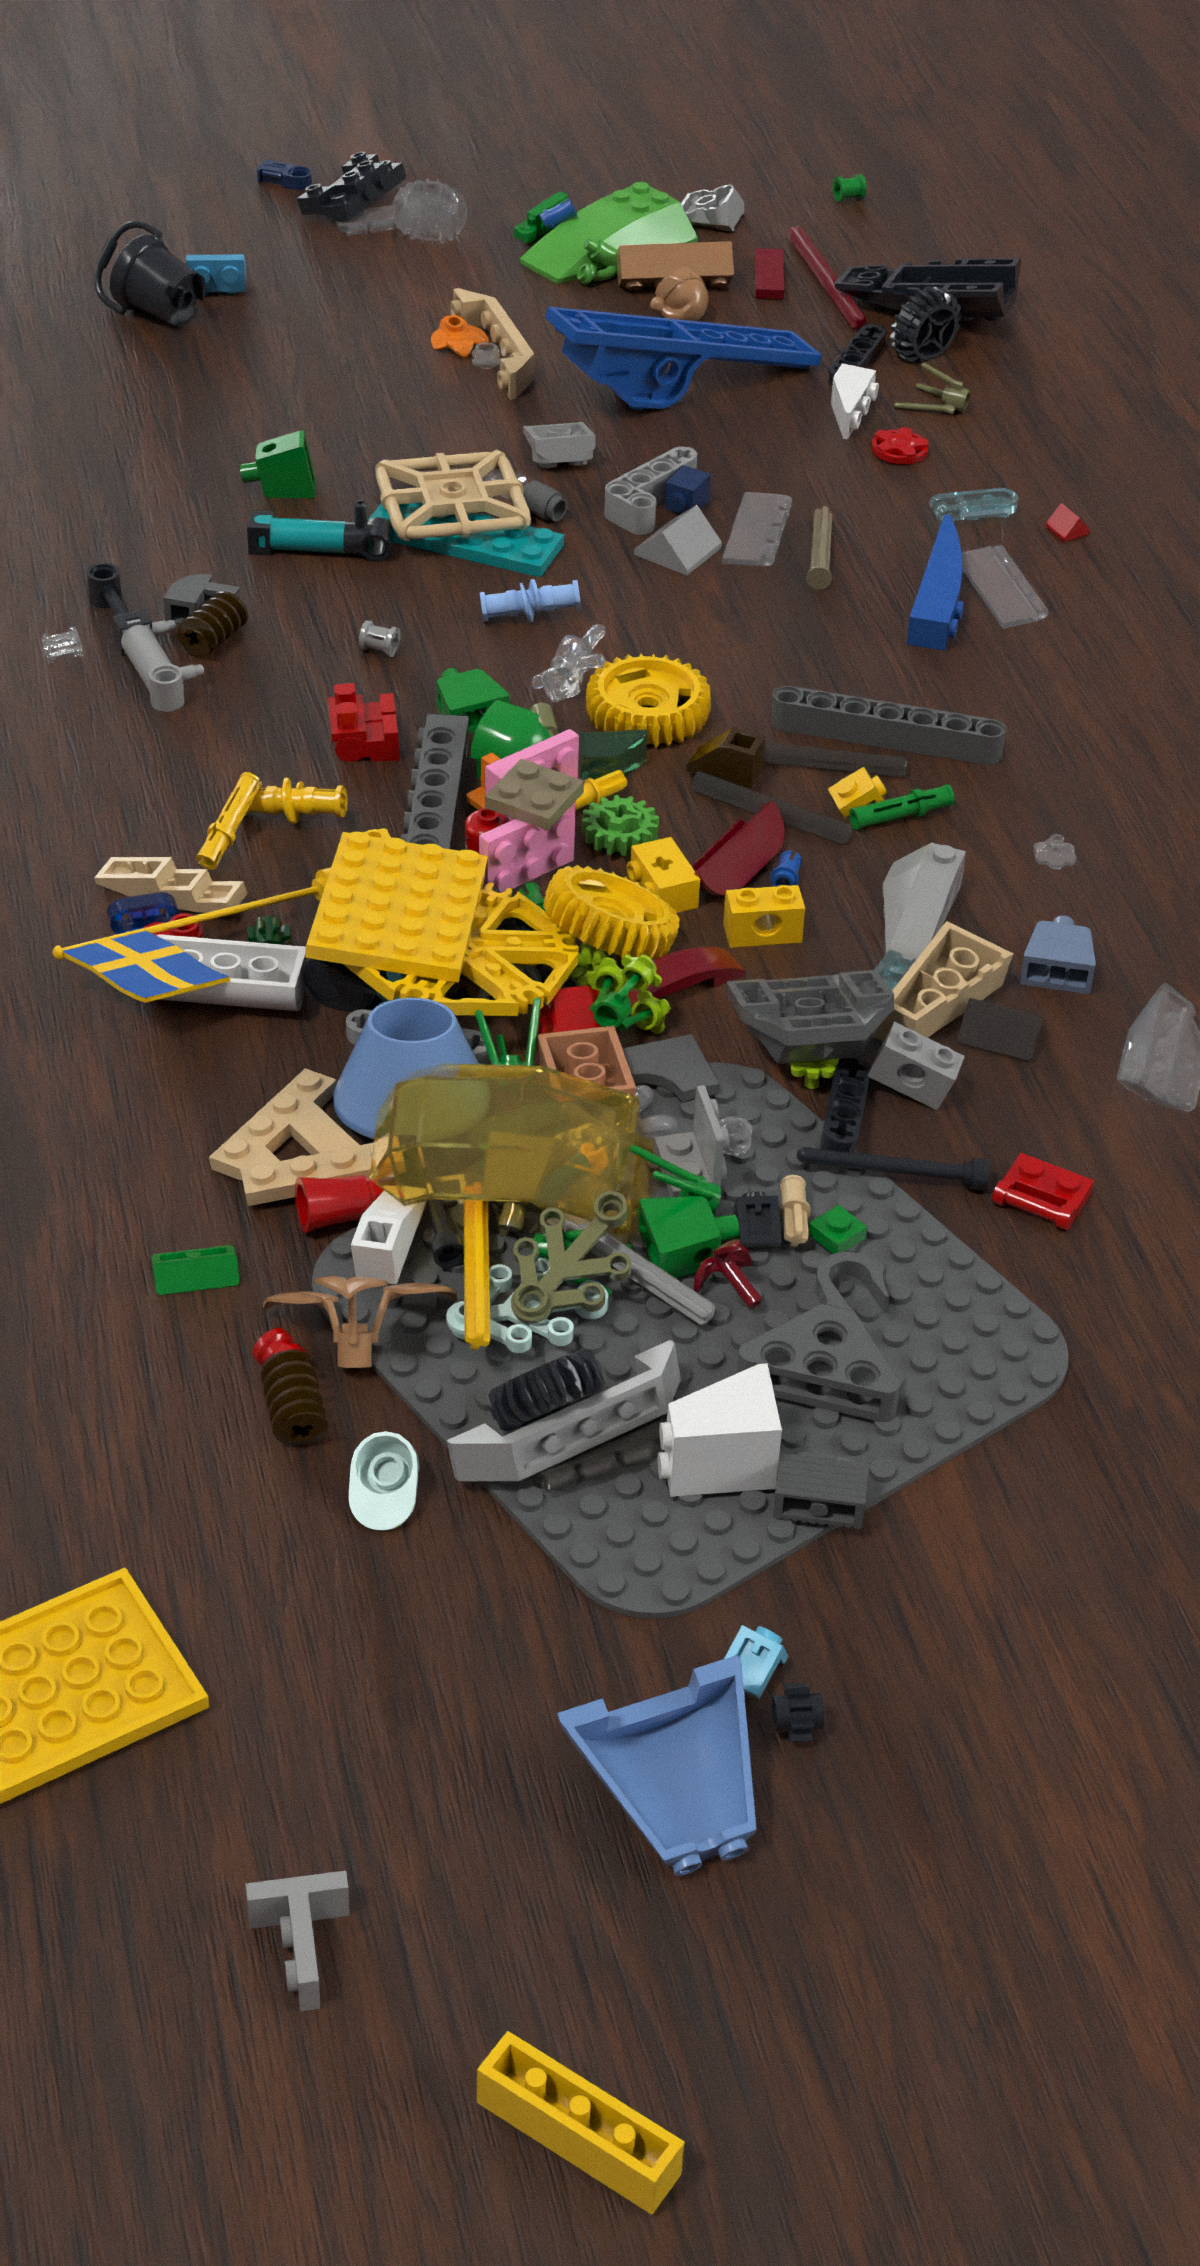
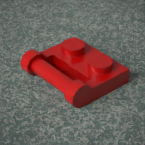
[992,1153,1094,1231]

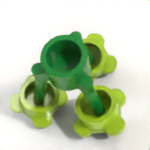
[587,955,670,1034]

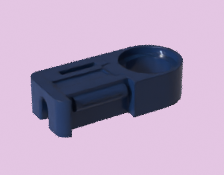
[257,160,312,190]

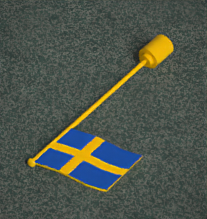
[52,867,331,1003]

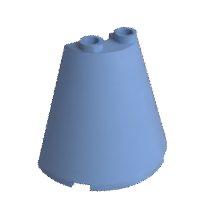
[557,1655,757,1876]

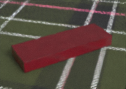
[755,248,784,300]

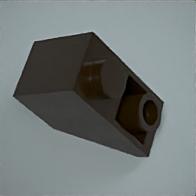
[686,727,766,789]

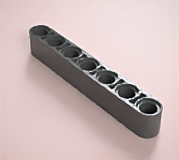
[771,686,1006,765]

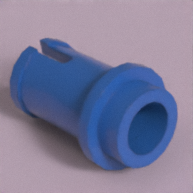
[540,198,577,230]
[770,850,802,887]

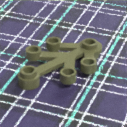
[511,1191,632,1324]

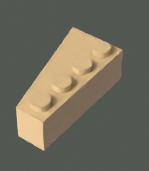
[873,921,1013,1041]

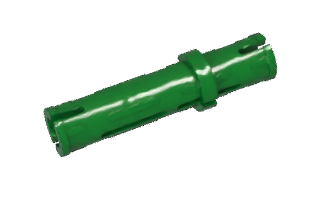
[849,784,955,830]

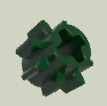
[246,916,292,945]

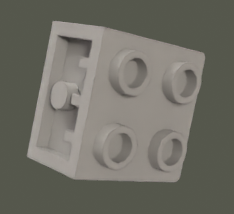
[654,1085,729,1197]

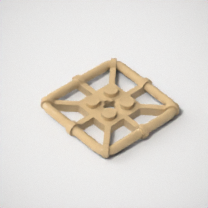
[375,450,531,541]

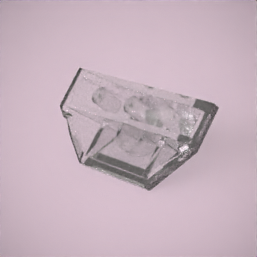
[1117,982,1200,1112]

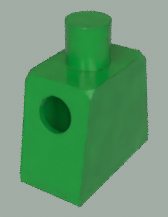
[240,430,316,498]
[436,668,510,734]
[638,1196,740,1278]

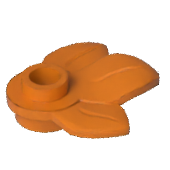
[430,315,489,359]

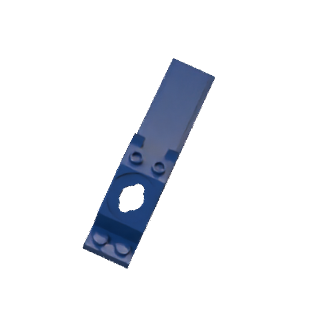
[545,306,822,411]

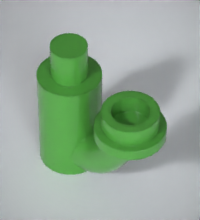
[577,238,617,285]

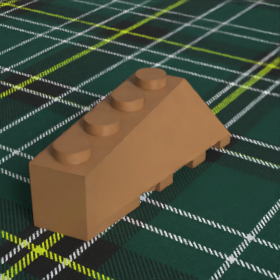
[616,241,734,291]

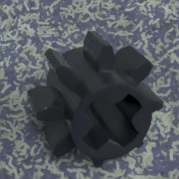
[772,1682,824,1743]

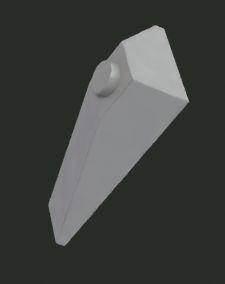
[882,843,966,968]

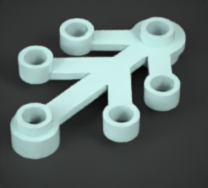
[446,1258,608,1353]

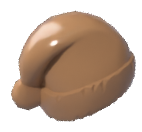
[650,267,709,321]

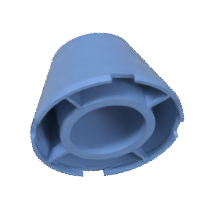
[333,998,491,1144]

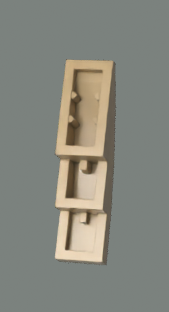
[94,857,248,915]

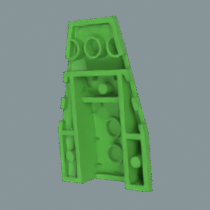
[520,182,698,284]

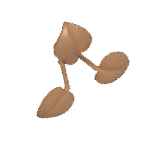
[263,1276,457,1368]

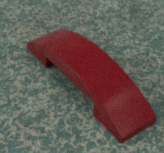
[627,947,745,1017]

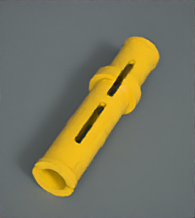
[196,772,262,870]

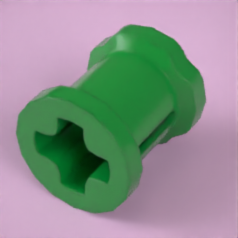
[832,174,867,202]

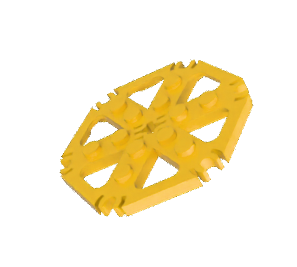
[343,881,580,1016]

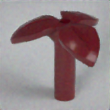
[693,1239,763,1309]

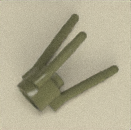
[894,363,971,415]

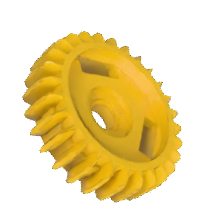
[586,653,711,748]
[543,865,680,960]

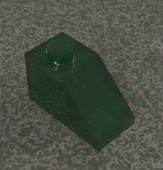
[578,730,647,781]

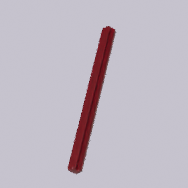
[788,225,867,330]

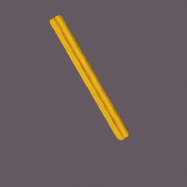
[463,1184,490,1350]

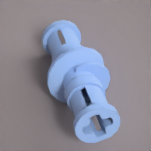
[480,579,581,623]

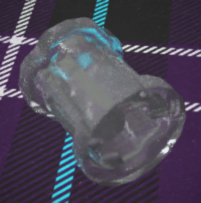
[41,627,82,664]

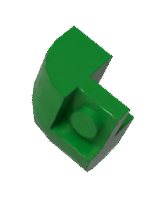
[470,700,551,779]

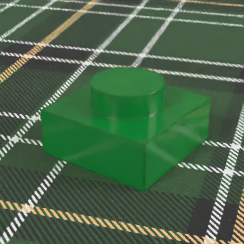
[808,1205,867,1254]

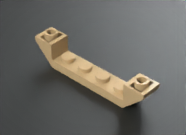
[450,288,534,400]

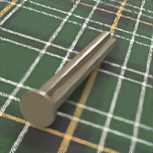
[806,506,832,590]

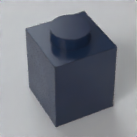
[664,465,711,514]

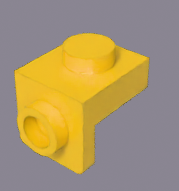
[828,767,888,818]

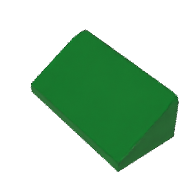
[151,1245,239,1295]

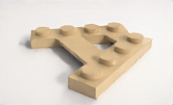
[209,1068,408,1206]

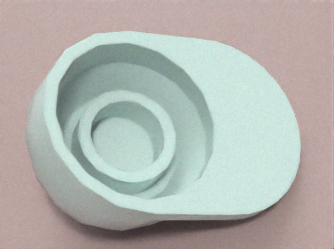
[349,1431,420,1531]

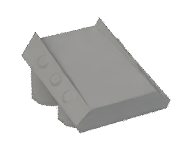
[681,185,745,233]

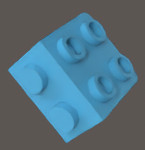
[186,254,246,294]

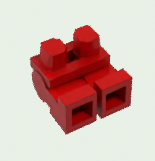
[328,683,400,762]

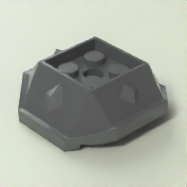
[726,970,895,1064]

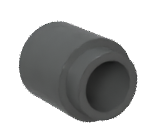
[523,480,568,522]

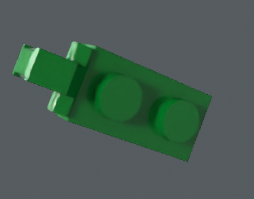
[513,191,568,244]

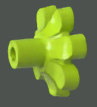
[571,944,607,988]
[789,1059,839,1089]

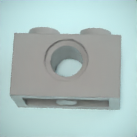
[867,1022,964,1110]

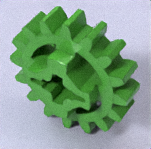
[581,795,659,856]

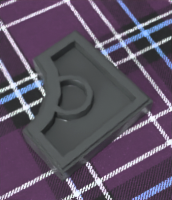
[622,1034,719,1102]

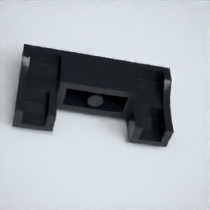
[297,152,407,222]

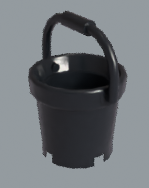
[94,220,206,327]

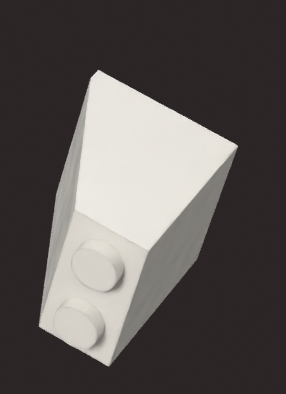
[658,1363,782,1497]

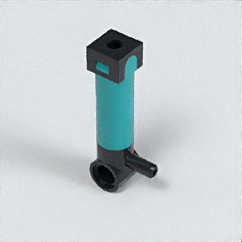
[247,500,395,562]

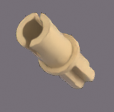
[779,1175,811,1247]

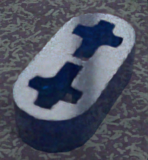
[107,892,180,934]

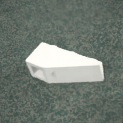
[831,363,879,440]
[351,1185,429,1285]

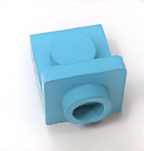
[724,1625,789,1699]

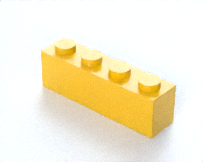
[477,2031,685,2215]

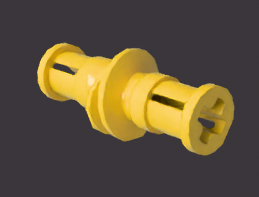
[245,778,347,824]

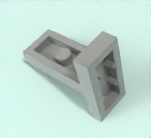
[245,1871,350,2011]

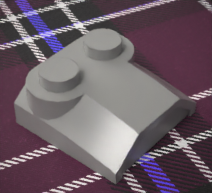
[523,422,596,468]

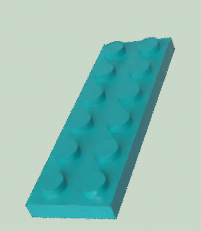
[368,502,564,578]

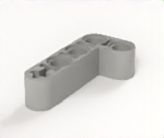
[604,447,697,535]

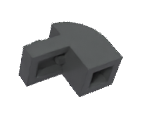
[164,574,240,627]

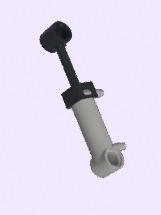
[86,562,204,712]

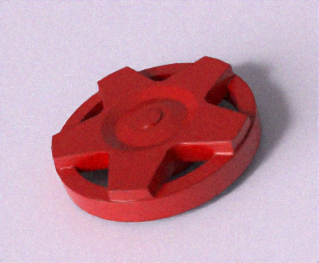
[871,427,929,464]

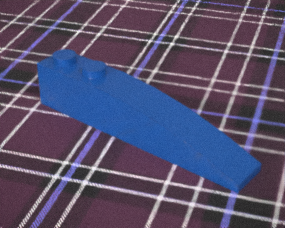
[907,514,964,651]

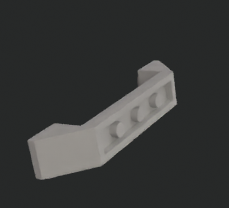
[447,1340,681,1481]

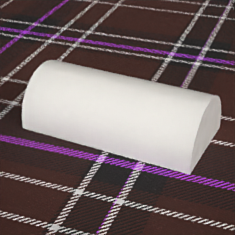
[157,934,308,1011]

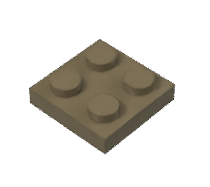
[485,759,584,831]

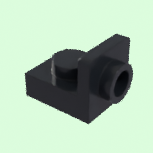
[733,1191,782,1249]

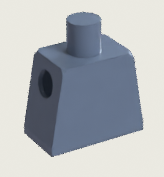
[1020,915,1096,994]

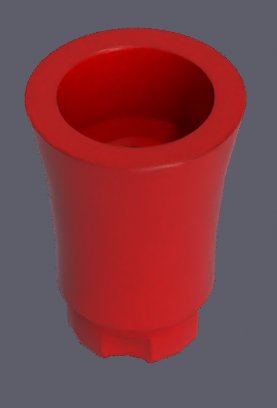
[295,1175,385,1234]

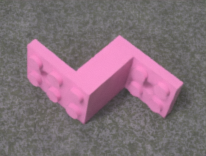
[479,729,579,893]

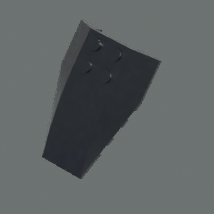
[835,258,1021,321]

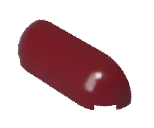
[691,800,784,897]

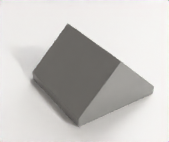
[634,505,722,576]

